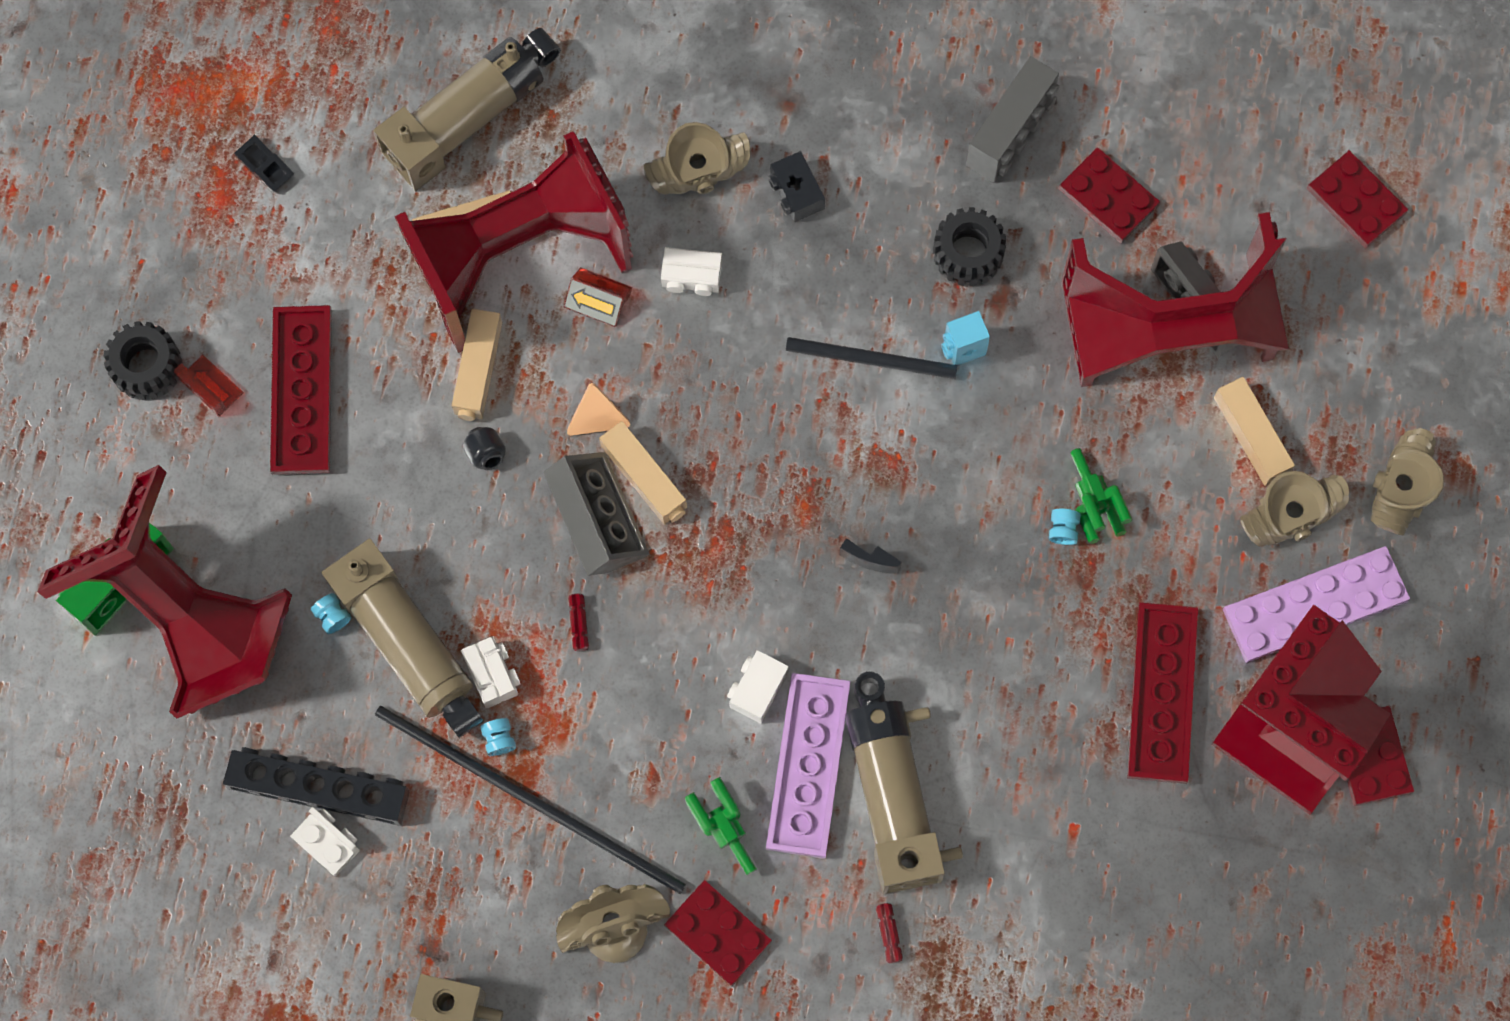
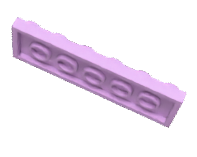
[1223,546,1410,663]
[766,673,850,858]

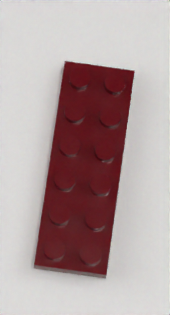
[270,305,332,475]
[1127,602,1198,784]

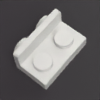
[290,807,360,877]

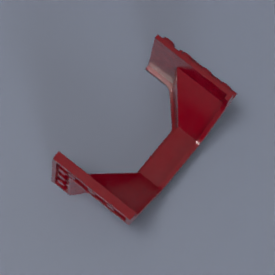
[394,131,633,353]
[1061,212,1289,387]
[37,465,292,719]
[1211,604,1390,815]

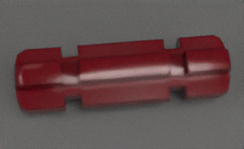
[568,593,589,651]
[876,903,903,963]

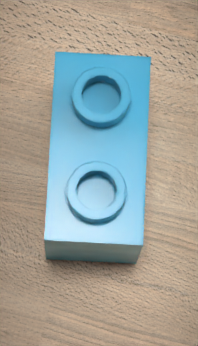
[941,311,990,365]

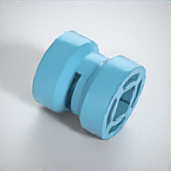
[1048,508,1081,545]
[311,593,352,634]
[480,718,516,756]

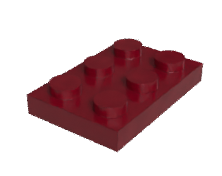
[1058,147,1160,244]
[1307,150,1409,249]
[1347,705,1414,806]
[664,880,772,987]

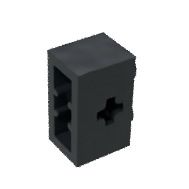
[767,151,825,222]

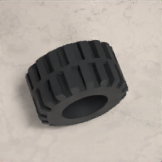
[933,207,1006,286]
[103,321,182,400]

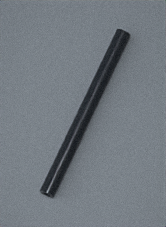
[786,337,958,379]

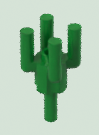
[1070,448,1133,544]
[684,777,757,875]

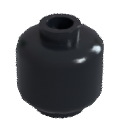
[463,427,506,470]

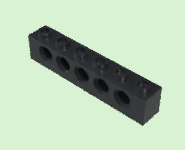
[223,747,410,826]

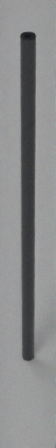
[375,706,686,895]

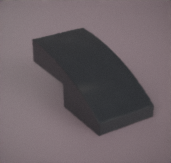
[234,134,294,193]
[839,539,902,574]

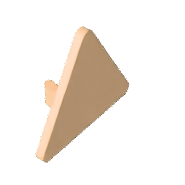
[567,383,630,436]

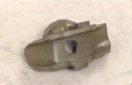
[643,122,751,195]
[1371,428,1444,536]
[1240,470,1349,547]
[556,884,670,963]

